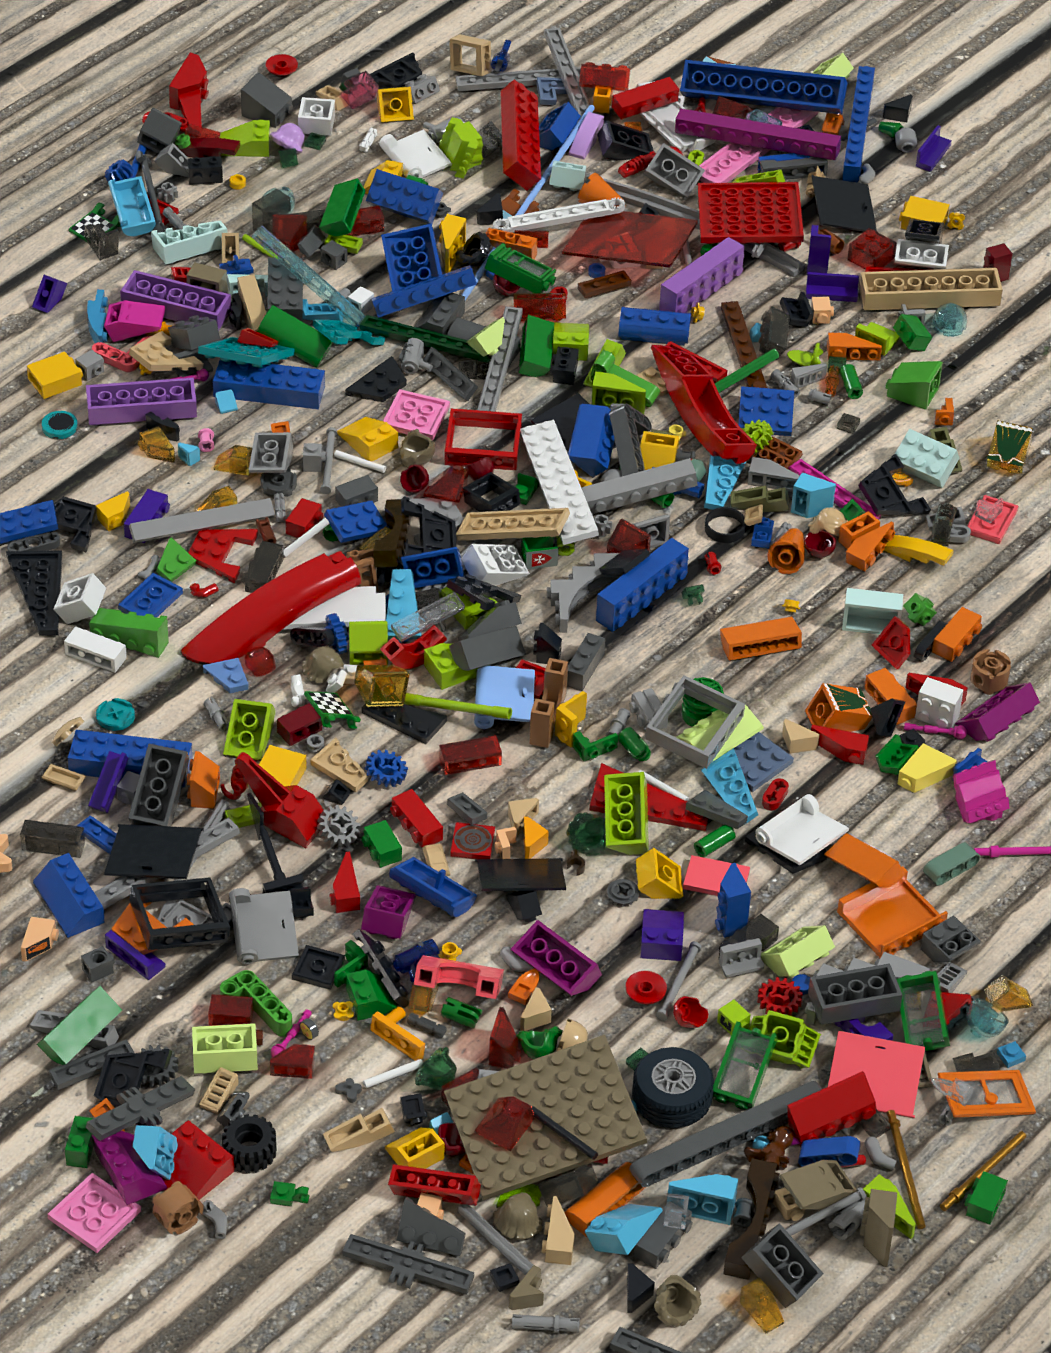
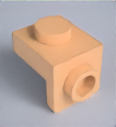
[494,827,517,859]

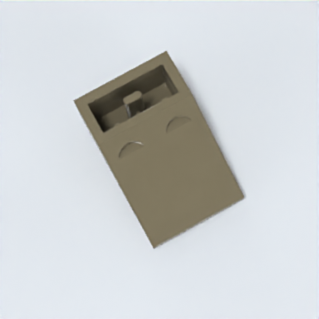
[779,1160,857,1210]

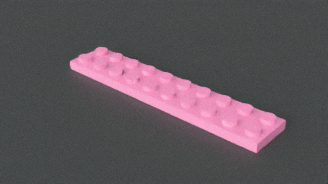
[699,107,818,183]

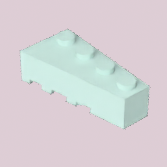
[151,220,228,264]

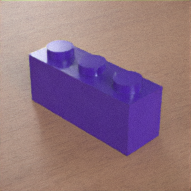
[124,489,170,543]

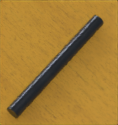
[528,1106,598,1160]

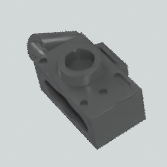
[216,1091,250,1127]

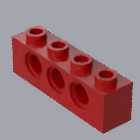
[388,1164,481,1206]

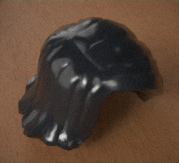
[455,232,491,266]

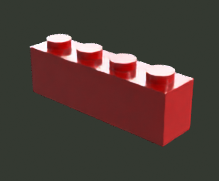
[612,77,679,120]

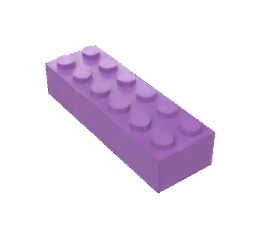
[659,237,744,313]
[120,270,231,331]
[86,378,197,425]

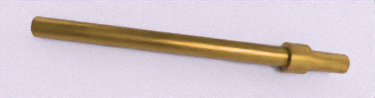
[940,1131,1026,1211]

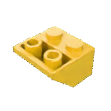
[640,431,679,470]
[385,1127,445,1169]

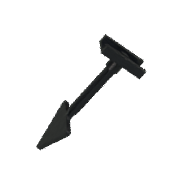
[247,793,304,894]

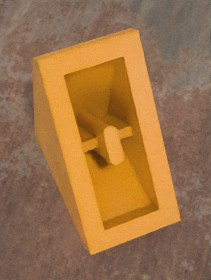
[523,817,549,859]

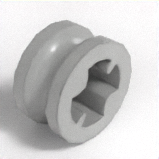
[307,734,324,754]

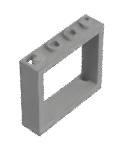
[644,675,746,769]

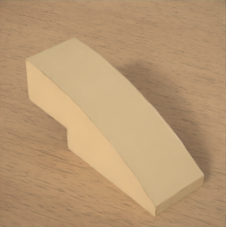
[323,1108,395,1152]

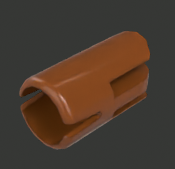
[818,229,845,255]

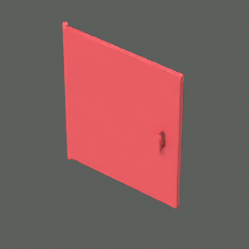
[828,1031,925,1118]

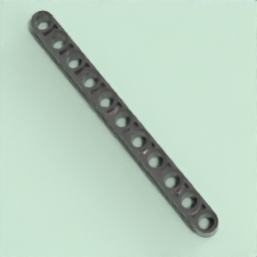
[629,1081,822,1187]

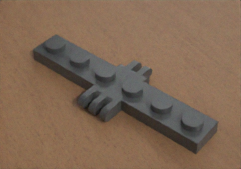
[86,1076,195,1141]
[342,1234,474,1295]

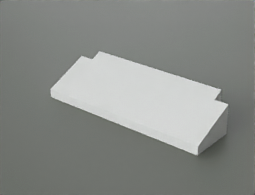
[636,81,716,153]
[282,586,386,630]

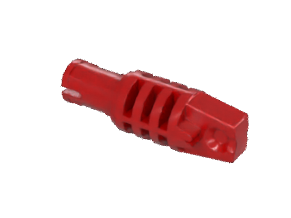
[618,151,656,178]

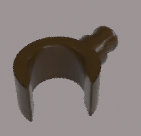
[567,849,585,876]

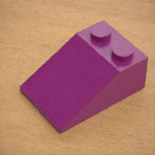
[361,885,416,939]

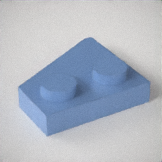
[203,658,249,693]

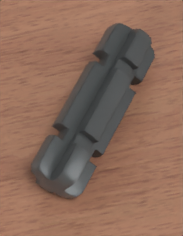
[407,1013,446,1038]

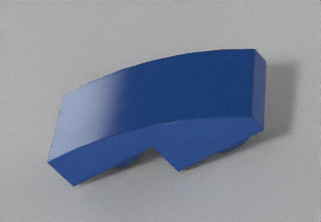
[751,517,774,548]

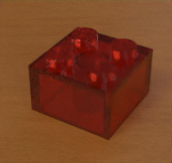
[847,228,897,269]

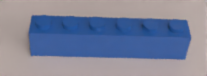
[371,265,477,317]

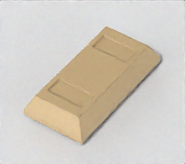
[744,504,763,526]
[42,764,86,791]
[422,843,451,876]

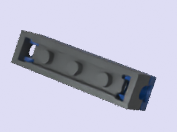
[757,153,828,180]

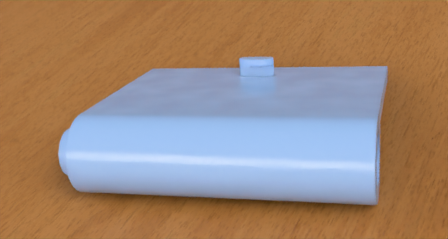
[474,665,535,729]

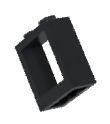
[463,472,520,512]

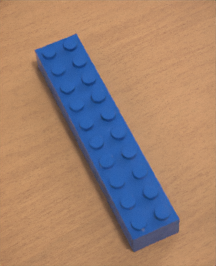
[680,60,848,114]

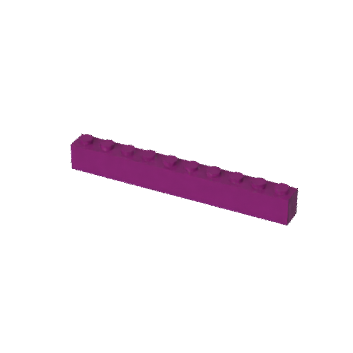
[675,108,841,160]

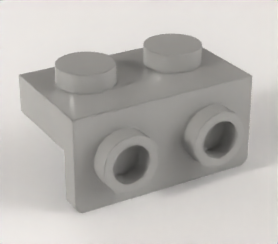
[403,74,440,103]
[719,938,764,978]

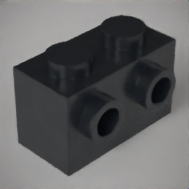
[550,347,579,385]

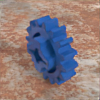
[324,613,349,655]
[364,750,408,787]

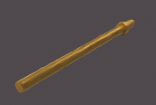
[887,1110,926,1229]

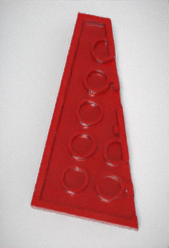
[589,763,709,831]

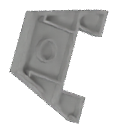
[409,498,464,546]
[157,879,232,928]

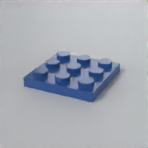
[738,386,794,436]

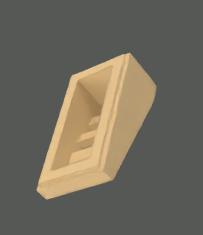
[316,85,350,111]
[199,1067,238,1114]

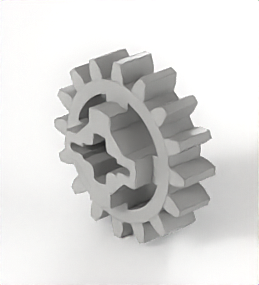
[317,805,361,848]

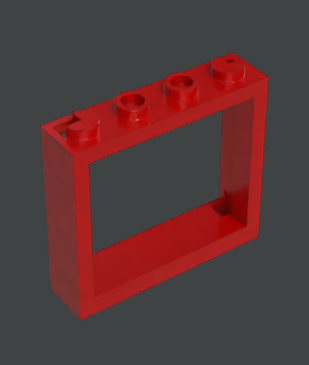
[444,408,522,470]

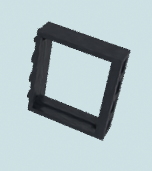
[129,877,230,950]

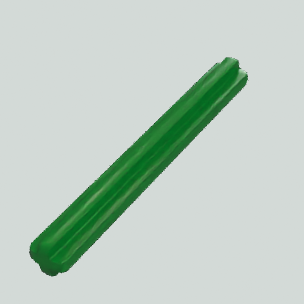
[715,349,779,393]

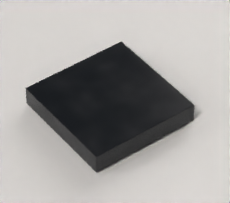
[599,549,650,575]
[292,945,345,990]

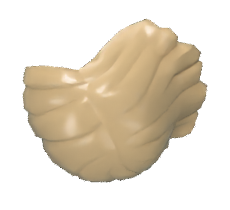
[808,507,848,536]

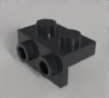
[188,156,223,185]
[779,292,813,327]

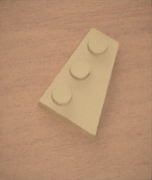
[310,738,368,792]

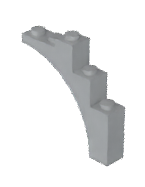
[547,553,623,633]
[804,952,930,1025]

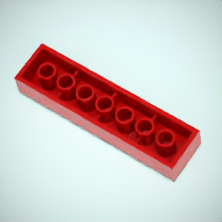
[501,79,541,191]

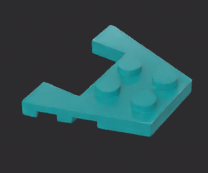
[312,319,385,345]

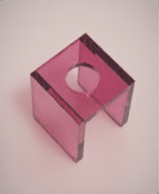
[340,71,379,109]

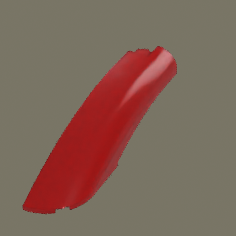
[651,345,757,464]
[180,551,361,664]

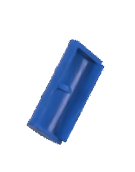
[618,307,691,346]
[389,857,477,917]

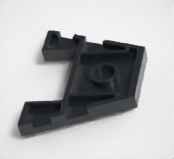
[858,454,931,515]
[54,496,96,552]
[401,496,457,557]
[446,574,522,610]
[745,832,827,874]
[94,1049,173,1126]

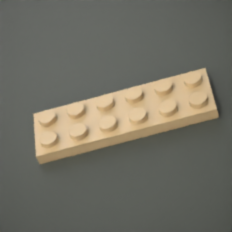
[456,508,570,541]

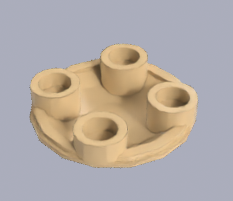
[52,717,85,747]

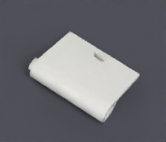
[379,129,452,178]
[756,794,849,865]

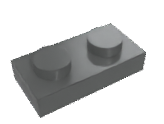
[447,792,488,825]

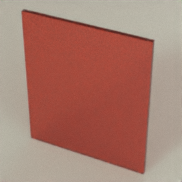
[562,211,698,268]

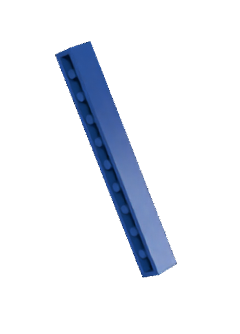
[843,66,875,183]

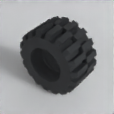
[222,1114,277,1173]

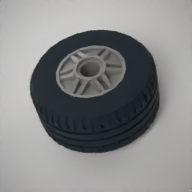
[632,1047,714,1128]

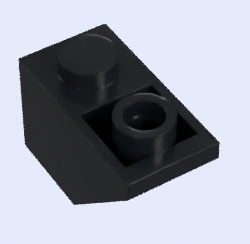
[533,623,562,664]

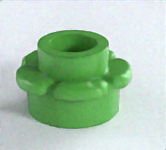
[175,134,191,149]

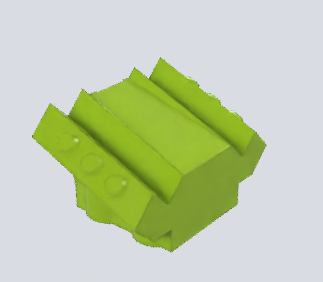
[439,117,483,179]
[741,1010,821,1068]

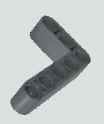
[609,403,652,476]

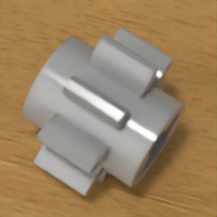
[157,182,178,204]
[594,515,612,537]

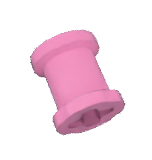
[198,428,214,452]

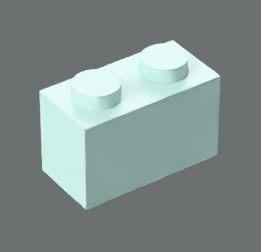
[549,160,586,191]

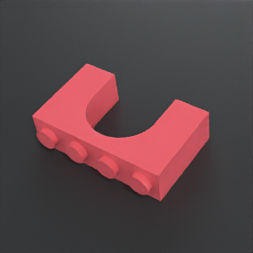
[414,955,504,999]

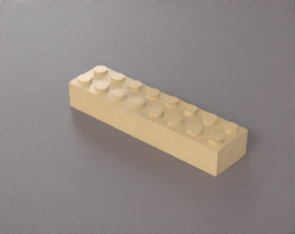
[859,268,1003,310]

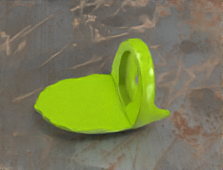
[787,343,823,366]

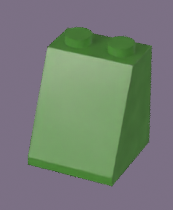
[885,361,943,409]

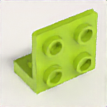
[855,322,900,356]

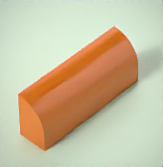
[720,617,802,661]
[825,833,905,888]
[564,1162,646,1237]

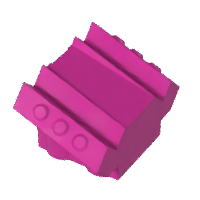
[953,760,1010,823]

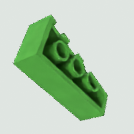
[89,608,169,658]

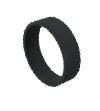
[705,507,746,543]

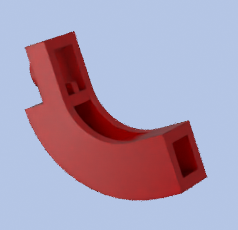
[380,625,447,669]

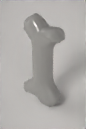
[137,555,161,580]

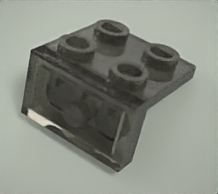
[478,121,502,161]

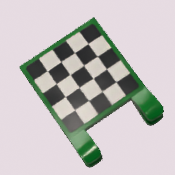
[68,202,121,246]
[304,691,361,729]

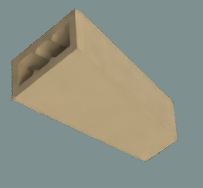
[237,274,266,331]

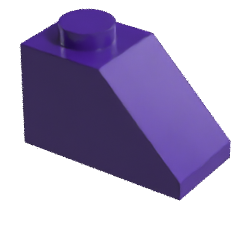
[32,274,67,313]

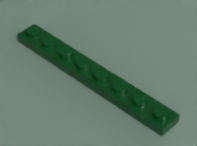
[360,315,492,363]

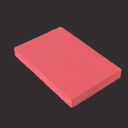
[967,495,1019,544]
[683,855,750,896]

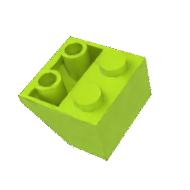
[349,621,388,665]

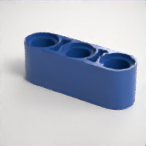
[798,1136,861,1167]

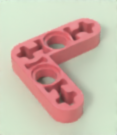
[92,336,151,372]

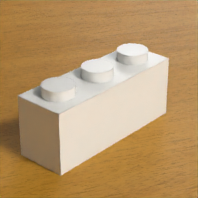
[64,627,127,673]

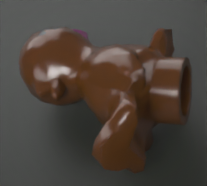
[744,1126,800,1171]

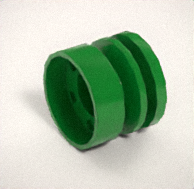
[681,677,724,727]

